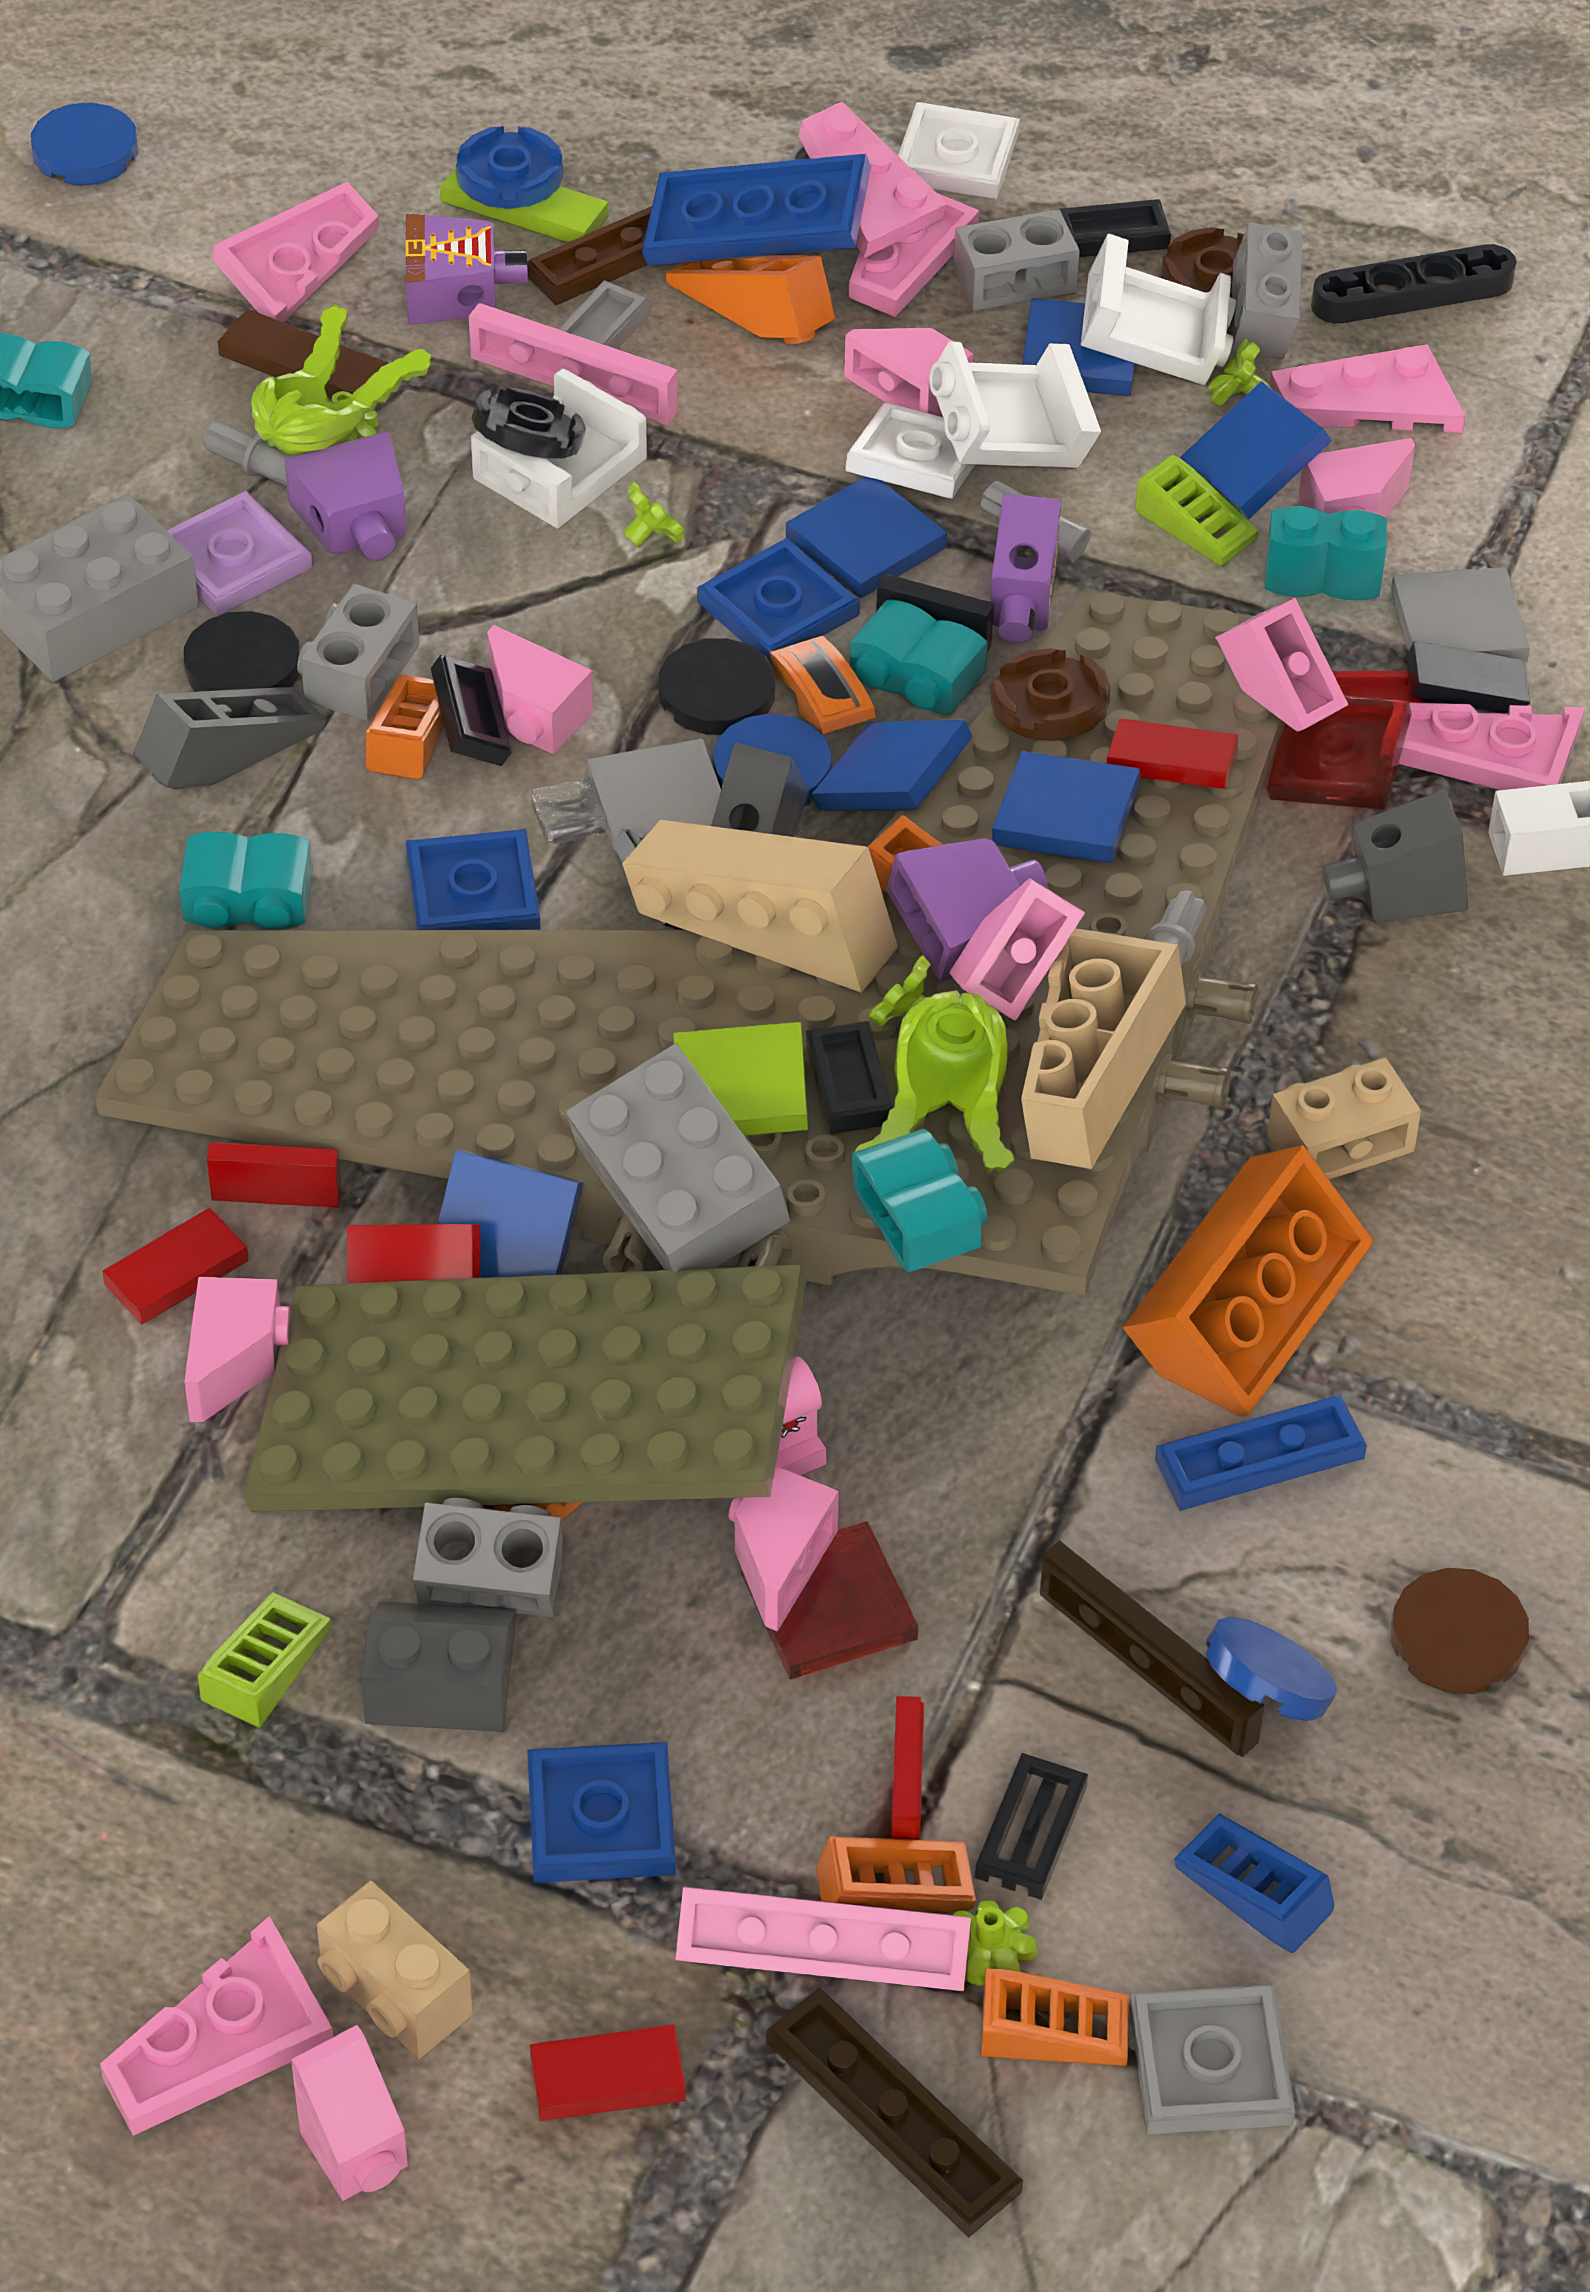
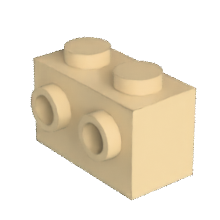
[1267,1057,1421,1180]
[317,1880,473,2060]

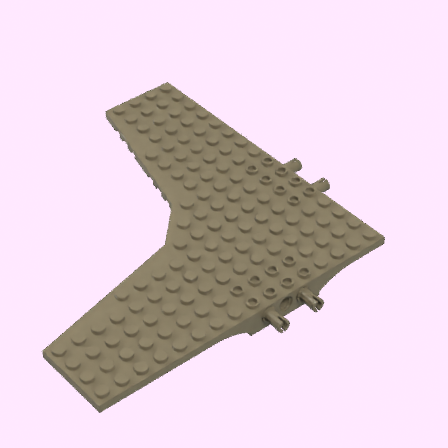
[95,591,1313,1296]

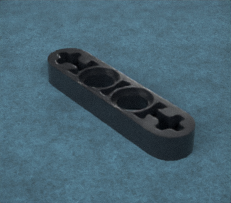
[1311,244,1517,324]

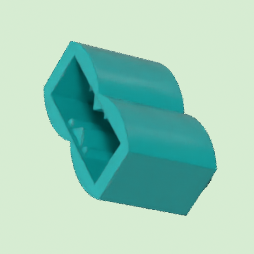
[0,333,92,428]
[1265,506,1387,601]
[850,600,987,714]
[179,831,313,930]
[852,1128,988,1273]

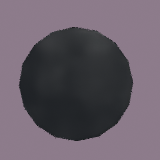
[471,388,586,459]
[184,611,300,692]
[659,638,775,735]

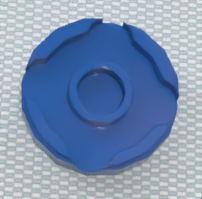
[31,102,138,185]
[456,126,564,209]
[713,714,832,806]
[1205,1617,1337,1721]

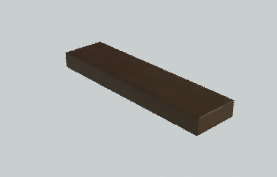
[1040,1540,1264,1757]
[766,1987,1023,2238]

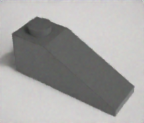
[133,687,327,789]

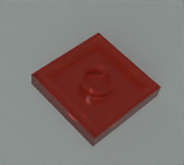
[1266,696,1412,810]
[741,1521,918,1680]

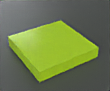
[673,1022,808,1136]

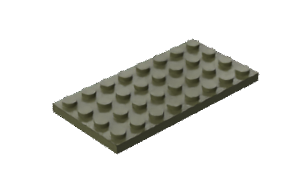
[243,1265,807,1512]

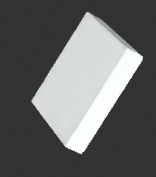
[898,102,1020,200]
[845,403,975,499]

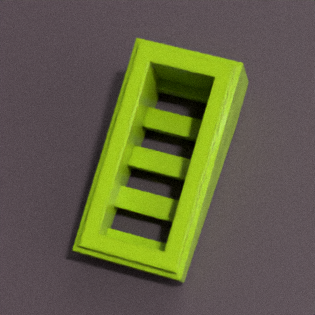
[1135,454,1259,567]
[198,1592,332,1728]

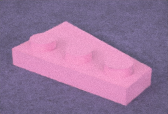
[798,102,948,258]
[212,182,379,322]
[849,193,980,317]
[1269,344,1466,433]
[1380,703,1585,790]
[100,1916,333,2136]

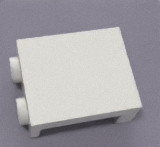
[1081,234,1236,385]
[929,341,1101,468]
[471,368,647,529]

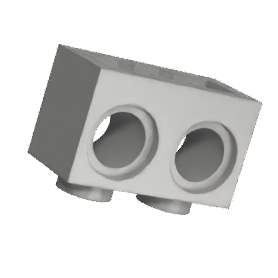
[953,209,1080,311]
[1231,223,1302,359]
[297,583,419,721]
[413,1498,565,1617]

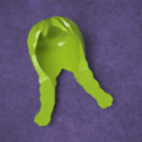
[251,304,432,456]
[855,990,1014,1174]

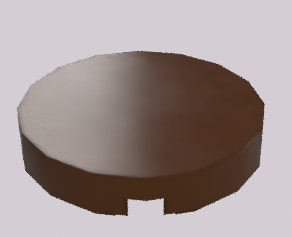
[1161,227,1244,298]
[990,648,1110,741]
[1391,1568,1529,1694]

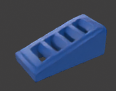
[1174,1813,1334,1953]

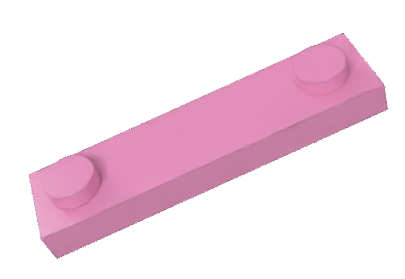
[469,303,678,425]
[675,1887,971,1991]

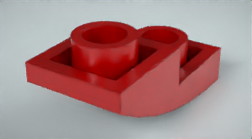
[347,1224,480,1284]

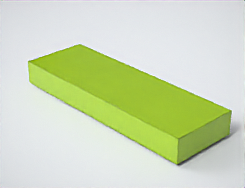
[440,167,609,242]

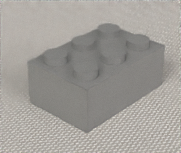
[0,493,199,682]
[565,1043,791,1273]

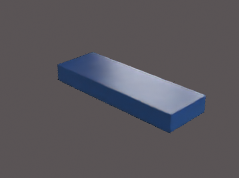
[1155,1394,1367,1511]

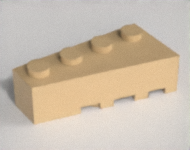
[622,820,898,993]
[1021,928,1186,1169]

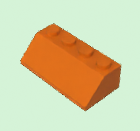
[1122,1145,1374,1416]

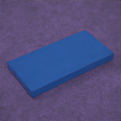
[642,153,871,266]

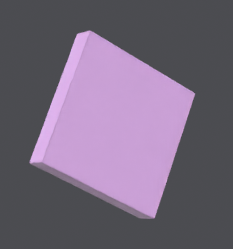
[167,491,312,616]

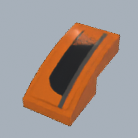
[770,636,876,735]

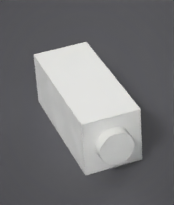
[1488,781,1590,876]

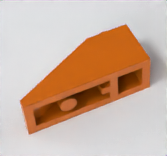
[665,255,835,344]

